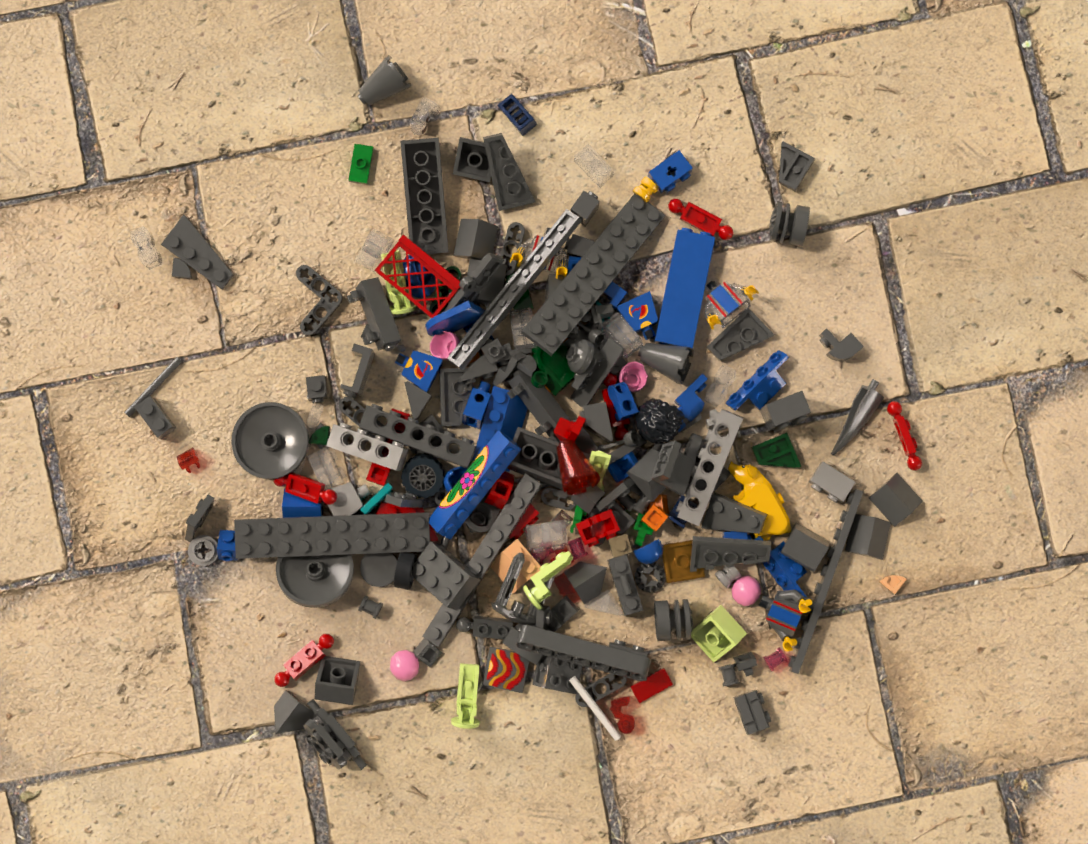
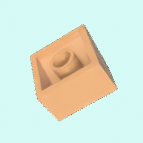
[491,539,541,594]

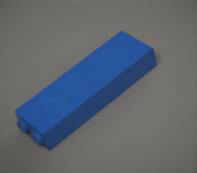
[654,228,715,348]

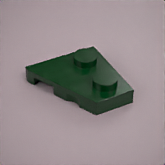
[751,433,802,468]

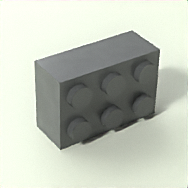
[760,391,811,433]
[411,542,480,610]

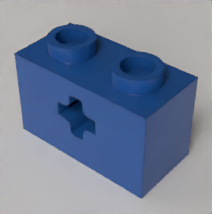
[648,150,693,193]

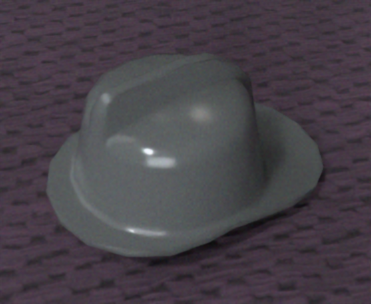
[465,492,500,533]

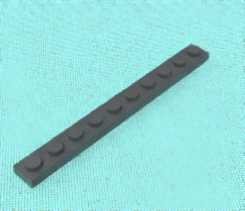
[447,209,582,370]
[422,473,543,647]
[788,489,863,674]

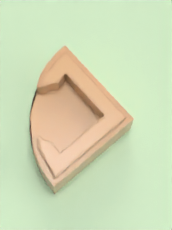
[879,575,907,594]

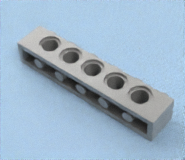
[676,409,744,526]

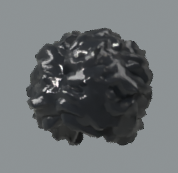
[635,398,684,444]

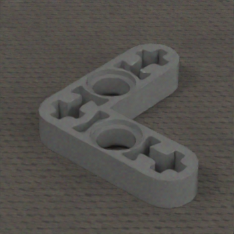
[296,265,343,336]

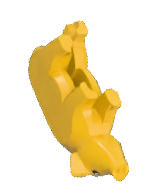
[728,461,792,541]

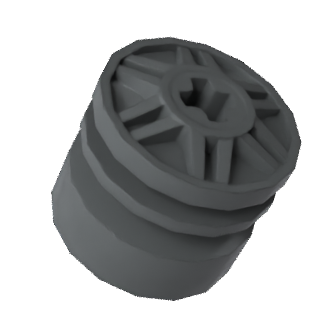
[769,201,810,247]
[654,599,693,641]

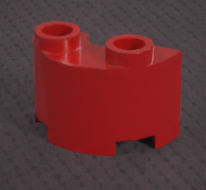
[576,509,620,547]

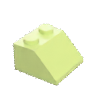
[691,605,747,662]

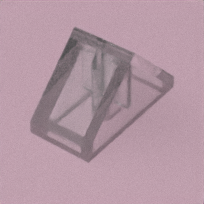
[584,589,623,616]

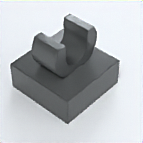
[733,652,757,677]

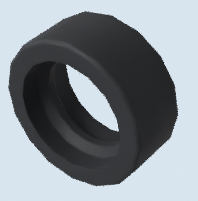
[394,552,417,590]

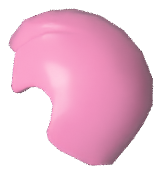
[430,331,460,360]
[619,361,648,392]
[731,575,761,606]
[390,650,419,681]

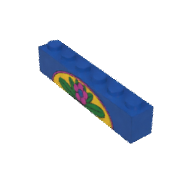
[429,430,521,539]

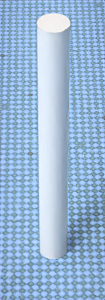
[569,676,621,741]

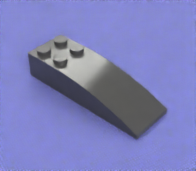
[400,137,449,254]

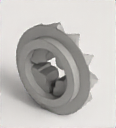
[188,535,218,566]

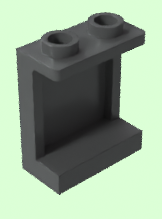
[340,344,375,399]

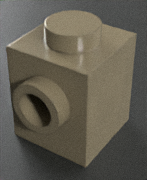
[608,534,635,558]

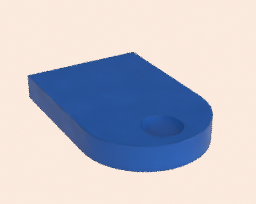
[425,301,485,336]

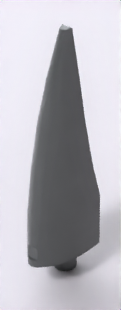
[831,379,884,456]

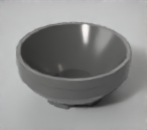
[566,339,594,374]

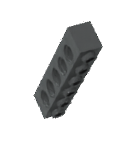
[359,404,476,469]

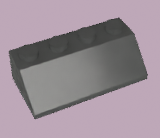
[507,427,590,494]

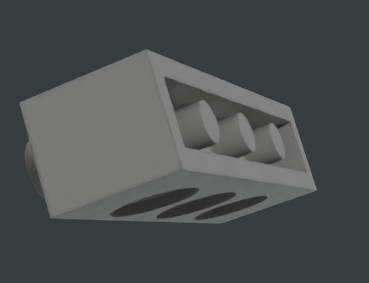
[326,422,409,471]

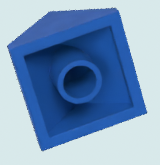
[282,488,323,518]

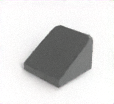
[413,638,442,667]

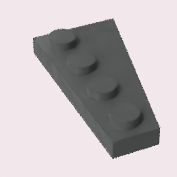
[483,133,536,211]
[161,214,234,290]
[690,536,771,572]

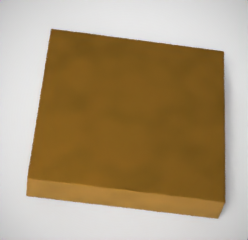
[662,540,705,583]

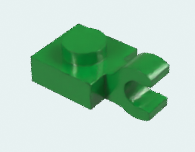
[570,505,587,533]
[633,513,653,547]

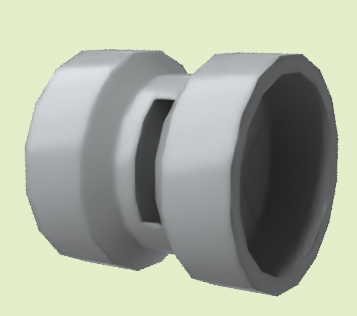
[715,566,741,588]

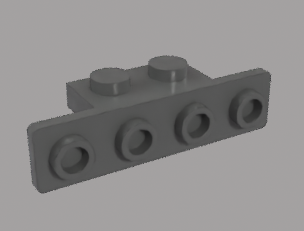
[570,338,625,408]

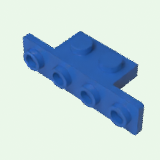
[726,350,789,411]
[754,536,807,597]

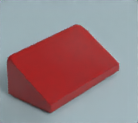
[630,668,673,703]

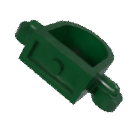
[531,344,576,396]

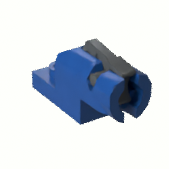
[674,374,708,433]

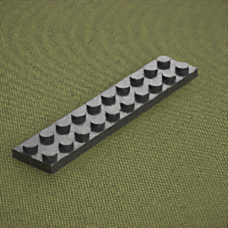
[521,194,665,357]
[234,512,430,559]

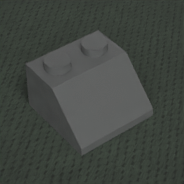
[579,402,613,443]
[314,656,361,705]

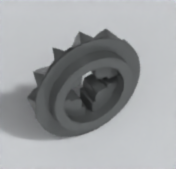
[635,562,666,592]

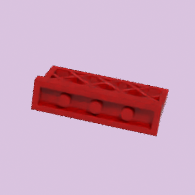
[374,234,460,318]

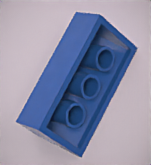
[472,386,528,472]

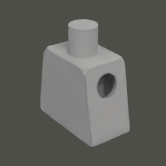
[328,482,371,516]

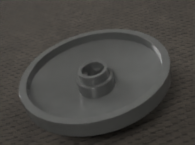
[231,402,309,479]
[276,554,354,608]

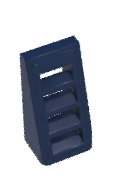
[497,94,537,136]

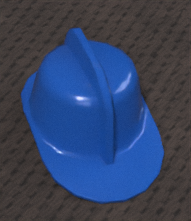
[403,255,436,298]

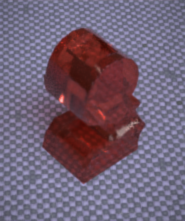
[609,695,635,734]

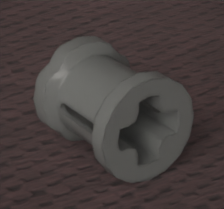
[358,596,383,619]
[718,663,740,686]

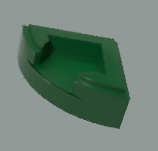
[309,426,330,445]

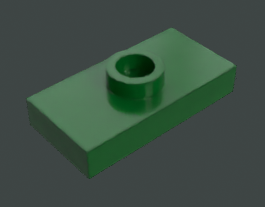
[348,144,374,185]

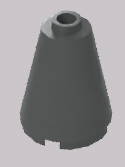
[358,55,412,105]
[638,343,694,385]

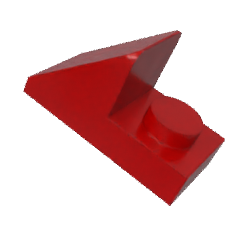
[554,416,586,447]

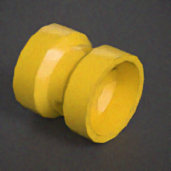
[632,177,659,203]

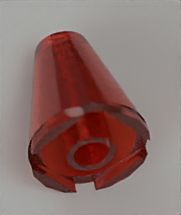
[556,439,600,495]

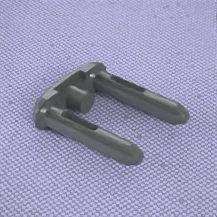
[491,552,555,625]

